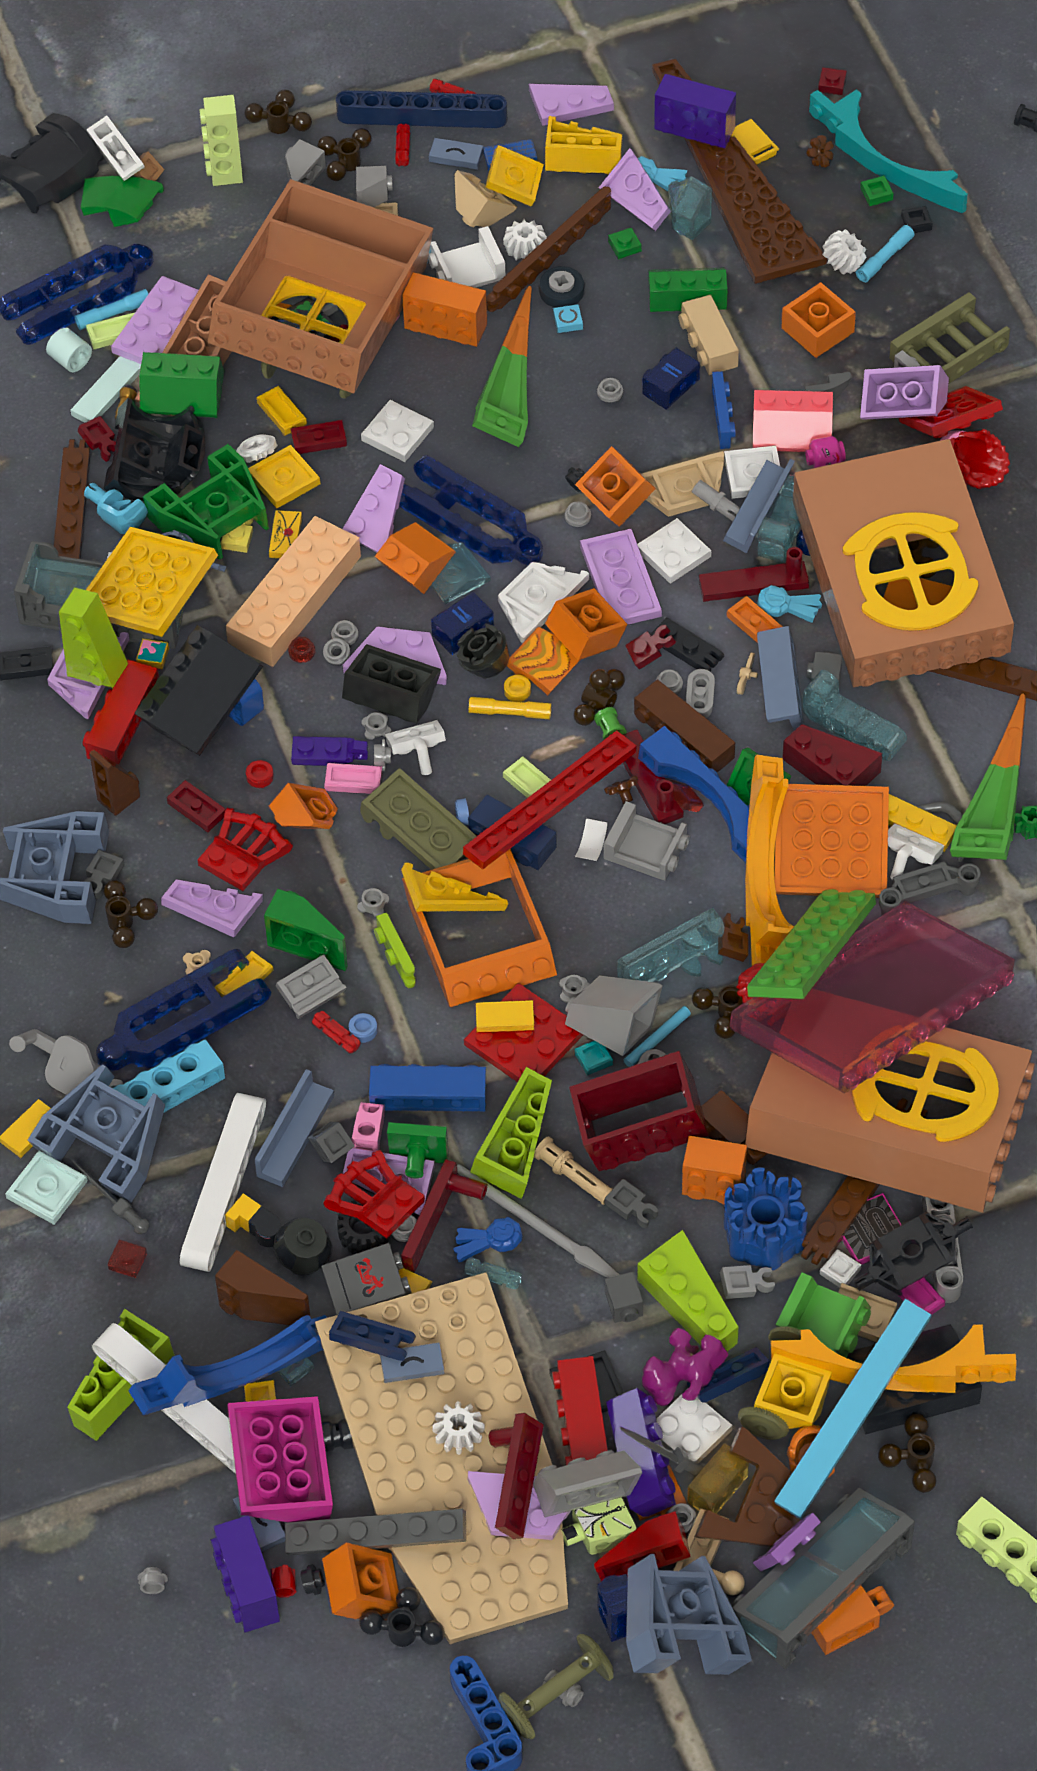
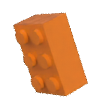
[402,272,487,347]

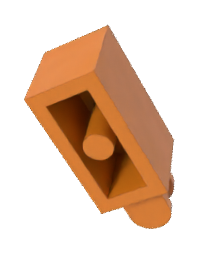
[812,1585,894,1655]

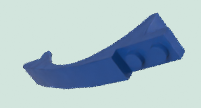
[128,1315,327,1416]

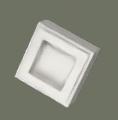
[820,1249,861,1288]

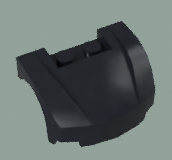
[0,113,104,213]
[103,398,205,501]

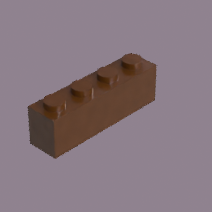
[634,679,735,773]

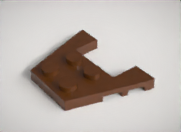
[694,1427,801,1547]

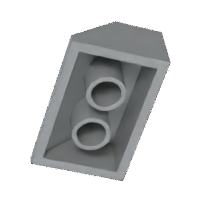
[533,1450,642,1517]

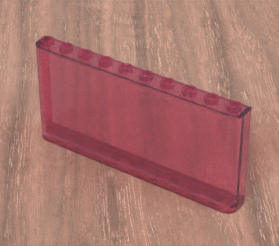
[730,901,1015,1093]

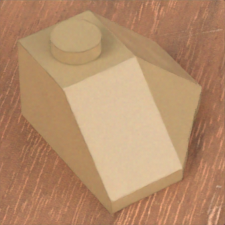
[454,170,517,227]

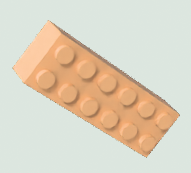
[226,516,361,667]

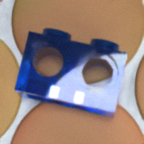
[597,1574,628,1642]

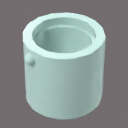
[46,328,92,372]

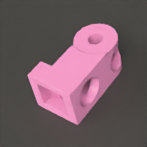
[352,1102,385,1151]

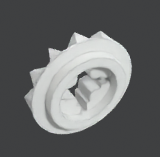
[236,434,277,463]

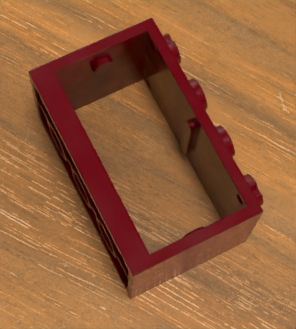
[569,1051,709,1171]

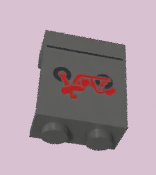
[322,1243,412,1315]

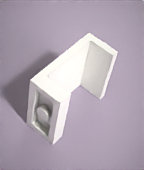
[428,226,506,288]

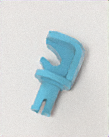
[84,483,148,534]

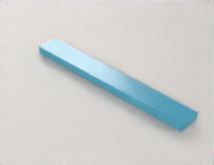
[774,1299,931,1519]

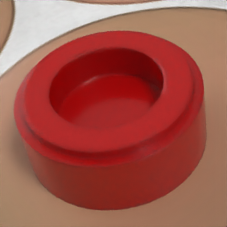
[246,760,274,788]

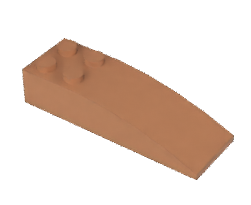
[135,274,232,416]

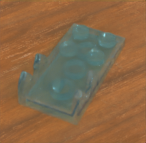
[617,908,724,982]

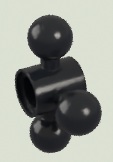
[359,1587,445,1647]

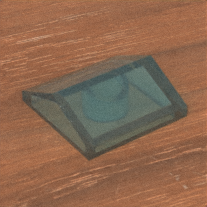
[431,542,491,604]

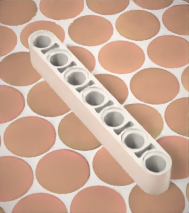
[180,1093,266,1272]
[92,1323,236,1474]

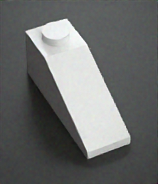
[86,116,145,181]

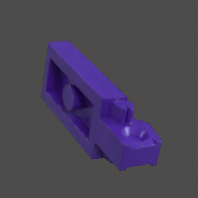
[291,736,368,766]

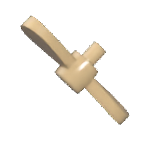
[737,652,758,695]

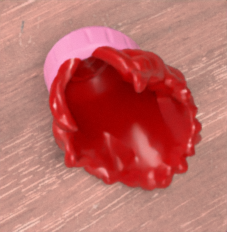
[940,429,1010,489]

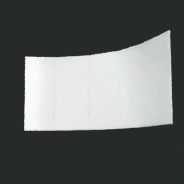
[575,819,608,861]

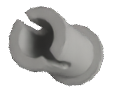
[543,1669,584,1707]

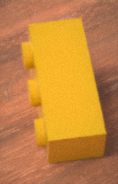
[545,116,622,174]

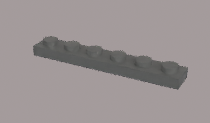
[285,1509,466,1555]

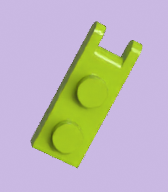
[374,912,416,988]

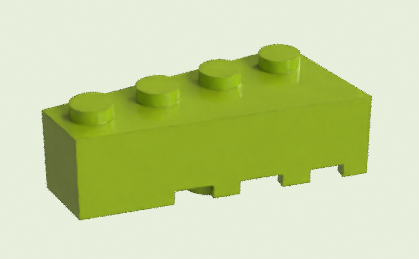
[59,587,128,688]
[470,1067,552,1199]
[637,1230,738,1351]
[67,1309,175,1441]

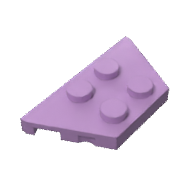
[343,627,447,685]
[48,632,129,719]
[468,1471,571,1540]

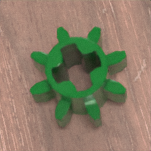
[1014,805,1037,840]

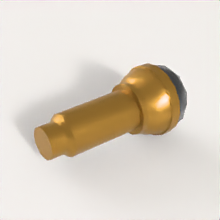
[115,385,137,419]

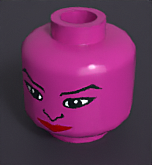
[805,436,846,468]

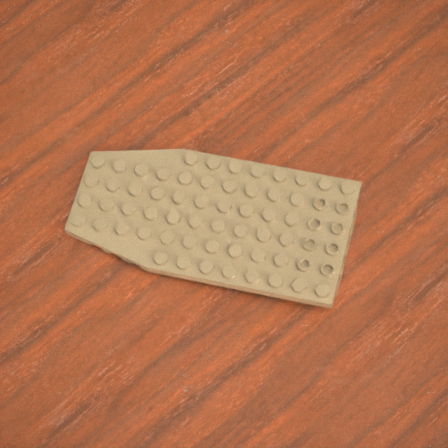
[315,1272,568,1644]

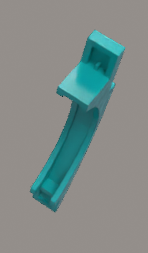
[809,89,968,213]

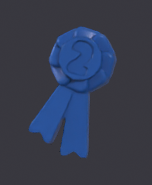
[453,1217,523,1262]

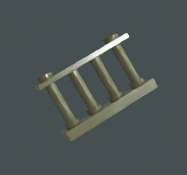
[889,292,1010,384]

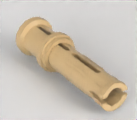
[534,1136,613,1205]

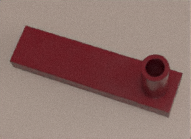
[699,547,809,602]
[623,729,684,824]
[401,1159,488,1273]
[489,1413,544,1539]

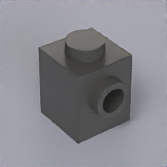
[807,652,842,697]

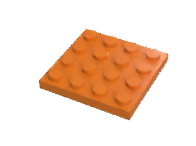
[774,784,889,898]

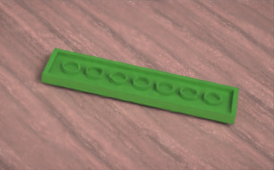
[747,889,876,999]

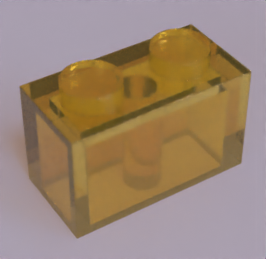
[687,1443,749,1514]

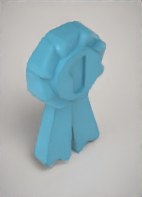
[638,156,687,195]
[757,585,822,623]

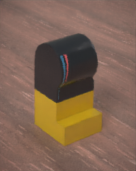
[225,1193,281,1247]

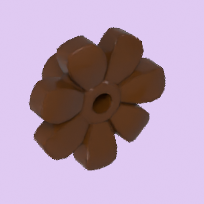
[807,135,834,167]
[604,776,639,804]

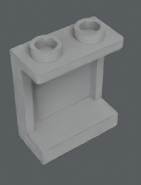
[604,801,690,881]

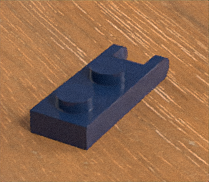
[329,1311,416,1361]
[687,1347,770,1403]

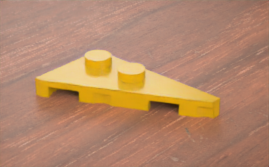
[401,863,508,912]

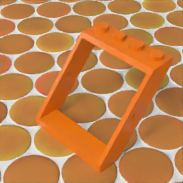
[402,849,557,1007]

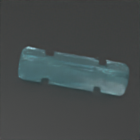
[465,1257,522,1289]

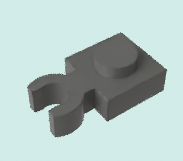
[83,850,124,899]
[604,1179,658,1228]

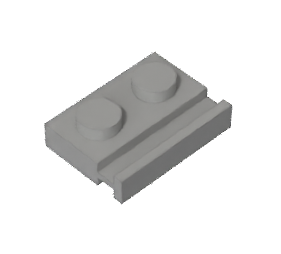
[276,954,346,1019]

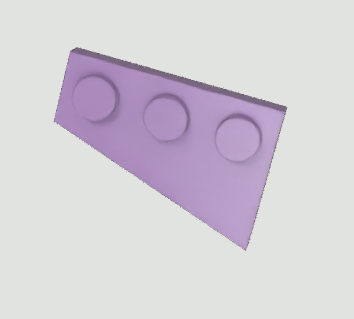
[529,84,614,126]
[162,880,263,937]

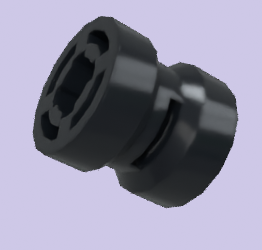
[321,1419,354,1452]

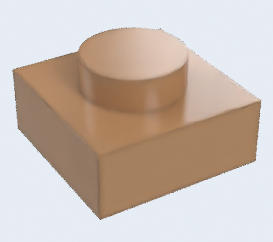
[134,151,165,181]

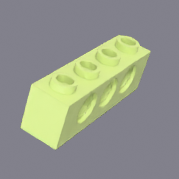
[199,95,243,186]
[956,1497,1037,1603]

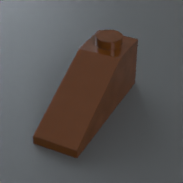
[89,749,140,816]

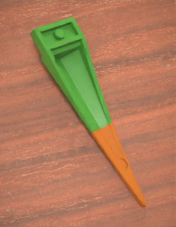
[472,286,532,447]
[950,693,1026,860]

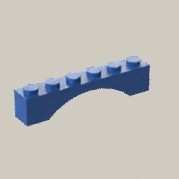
[638,726,750,863]

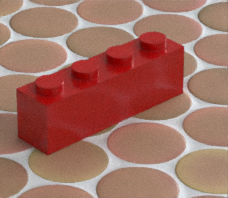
[83,660,159,765]
[552,1356,608,1466]

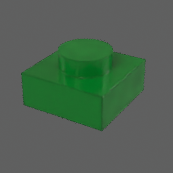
[860,176,894,207]
[608,228,642,259]

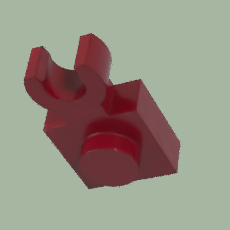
[77,416,116,462]
[625,625,676,670]

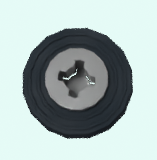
[539,266,585,308]

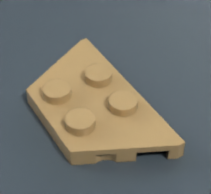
[642,451,724,517]

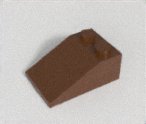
[215,1250,311,1326]

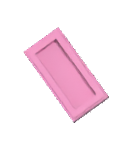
[324,763,382,794]

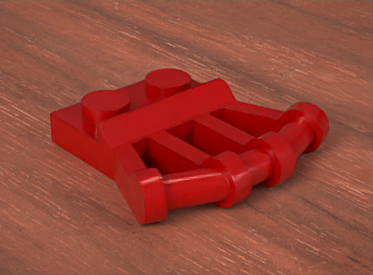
[198,807,293,891]
[323,1150,425,1238]

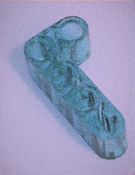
[758,474,800,563]
[803,670,907,761]

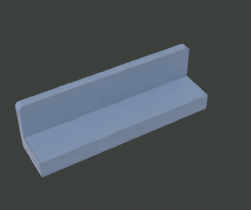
[723,458,795,553]
[757,626,804,731]
[255,1069,334,1187]

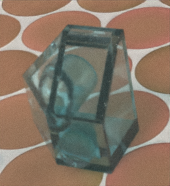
[668,176,712,240]

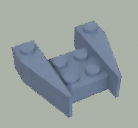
[0,811,109,924]
[27,1064,165,1203]
[626,1554,752,1675]

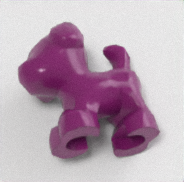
[642,1328,729,1406]

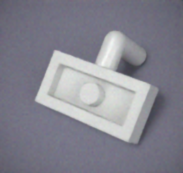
[385,720,446,775]
[888,824,945,880]

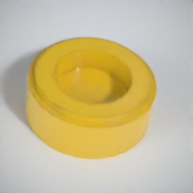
[504,675,531,702]

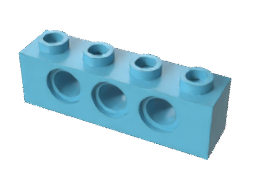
[113,1039,225,1112]

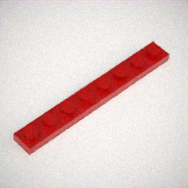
[463,730,637,869]

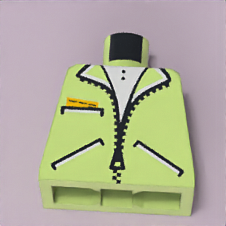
[561,1497,637,1555]

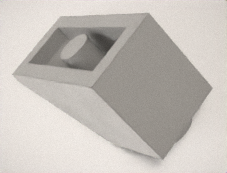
[285,139,326,186]
[356,166,393,208]

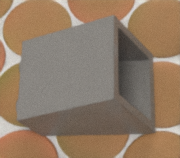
[565,976,663,1056]

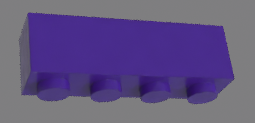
[606,1388,676,1517]

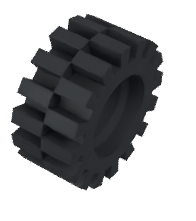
[337,1200,391,1254]

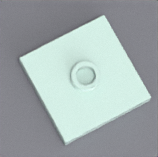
[5,1150,88,1225]

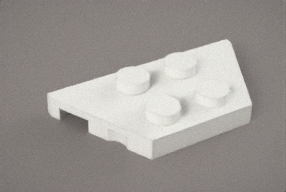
[498,562,589,643]

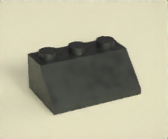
[342,644,441,724]

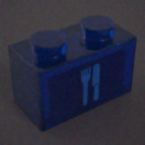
[642,347,700,410]
[431,592,494,655]

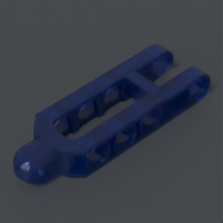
[0,244,154,345]
[399,455,543,566]
[96,949,271,1071]

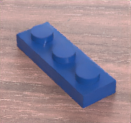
[712,371,735,449]

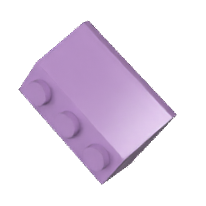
[860,365,949,420]

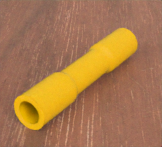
[468,697,552,720]

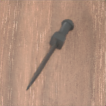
[71,1160,149,1234]
[620,1427,709,1480]

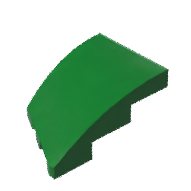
[81,176,164,227]

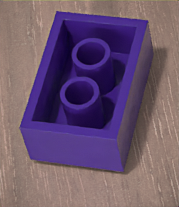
[654,74,736,148]
[210,1515,280,1633]

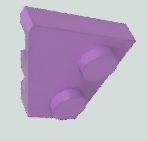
[753,1513,821,1572]

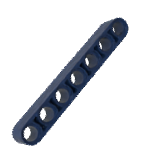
[336,90,507,128]

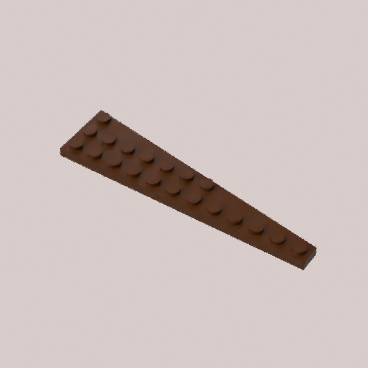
[652,59,827,284]

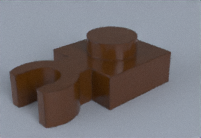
[718,913,748,962]

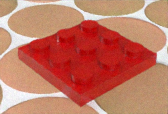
[899,386,1003,438]
[464,983,583,1082]

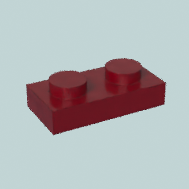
[291,420,347,454]
[166,780,226,832]

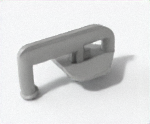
[9,1029,101,1095]

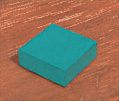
[574,1041,613,1076]

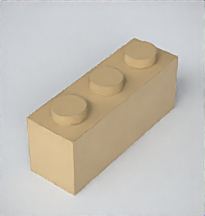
[679,295,739,375]

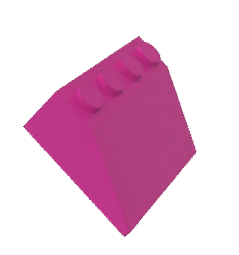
[227,1397,333,1522]

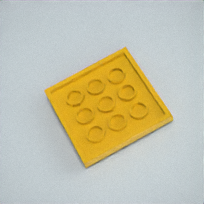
[86,527,218,637]

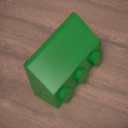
[648,267,727,312]
[139,352,224,418]

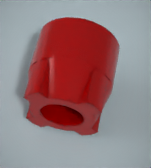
[271,1565,296,1598]

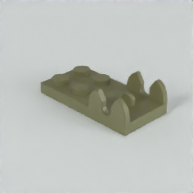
[360,768,477,870]

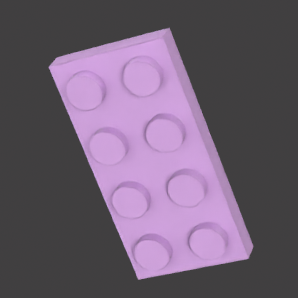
[111,276,199,364]
[580,529,662,625]

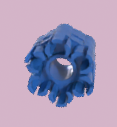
[724,1168,808,1271]

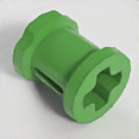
[594,707,627,740]

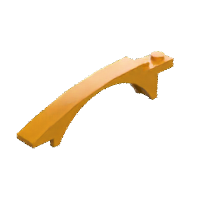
[745,755,794,966]
[771,1324,1016,1393]

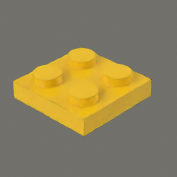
[485,145,544,206]
[248,445,320,509]

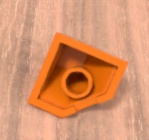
[269,783,338,829]

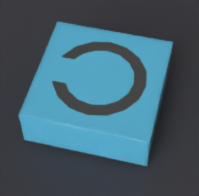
[553,304,583,333]

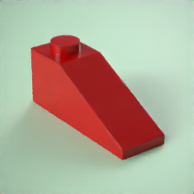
[594,1511,691,1587]

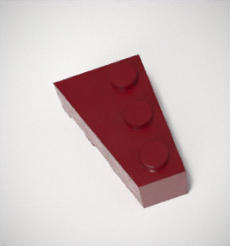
[783,724,882,786]

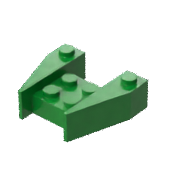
[143,444,269,559]

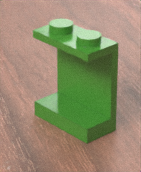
[776,1272,871,1358]

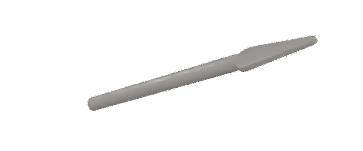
[457,1164,620,1278]

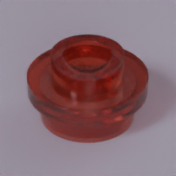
[288,637,315,663]

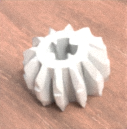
[503,219,547,261]
[822,229,867,275]
[433,1401,484,1455]

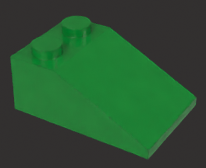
[264,889,348,971]

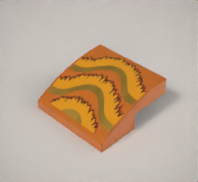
[507,627,580,695]

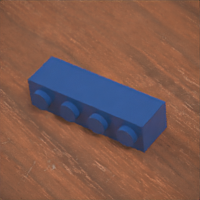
[369,1064,486,1111]

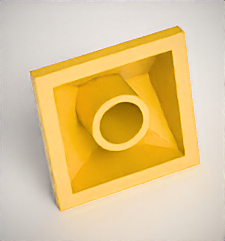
[754,1353,832,1429]

